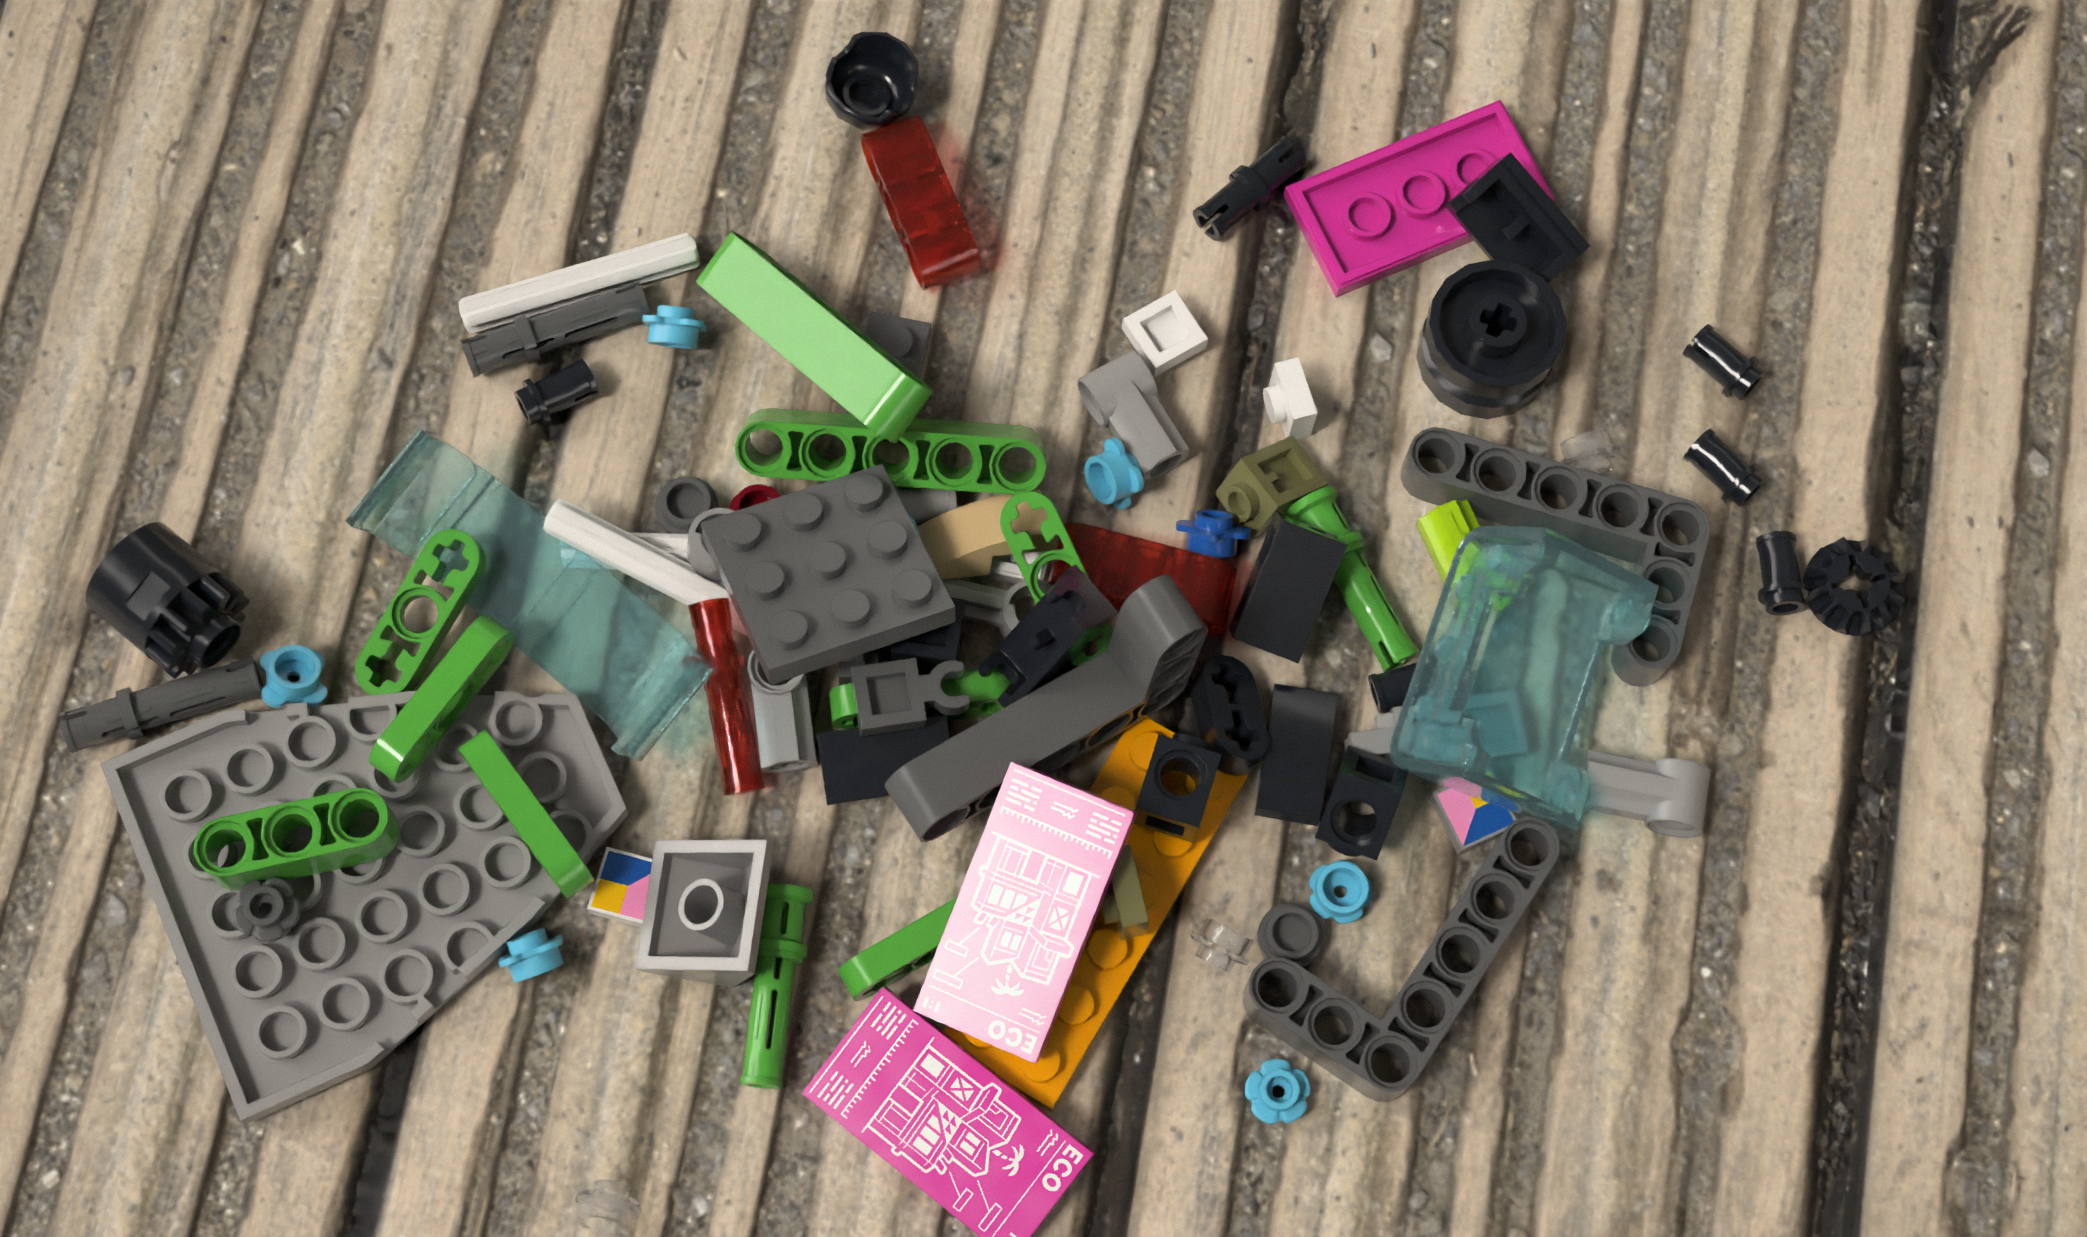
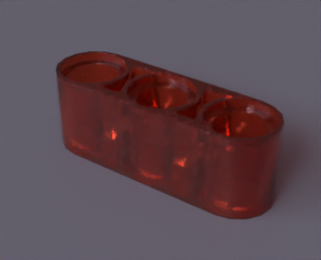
[860,115,982,291]
[1046,523,1239,636]

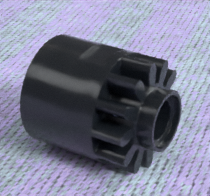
[86,522,250,679]

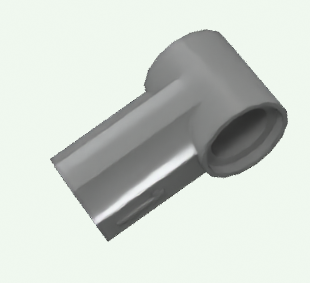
[1077,350,1190,481]
[747,649,817,774]
[1575,750,1711,838]

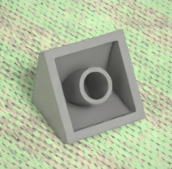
[635,840,774,988]

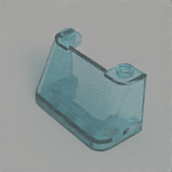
[1390,526,1659,831]

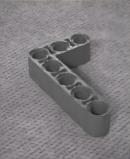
[1400,427,1710,687]
[884,574,1208,842]
[1243,817,1560,1102]

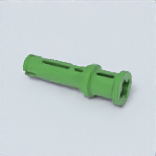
[1285,486,1420,672]
[740,883,814,1089]

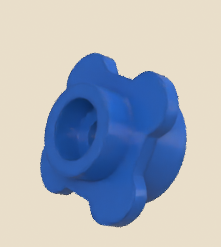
[1176,510,1251,558]

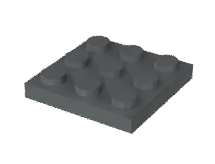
[701,464,956,685]

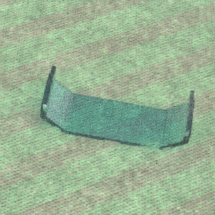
[345,429,716,761]

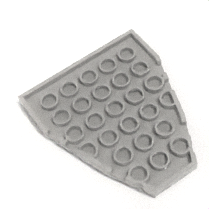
[100,691,629,1125]

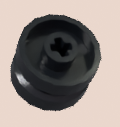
[1416,259,1566,419]

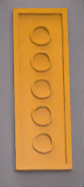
[943,717,1248,1112]

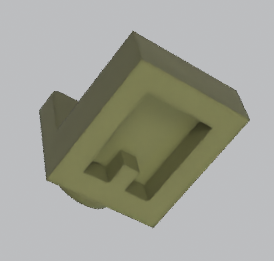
[1216,435,1329,539]
[1100,845,1149,940]

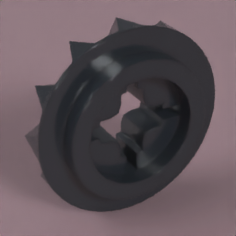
[1803,537,1906,636]

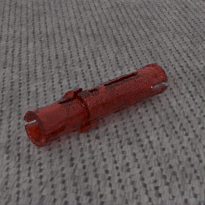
[688,598,765,796]

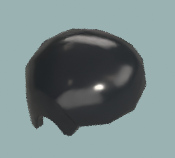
[824,32,919,131]

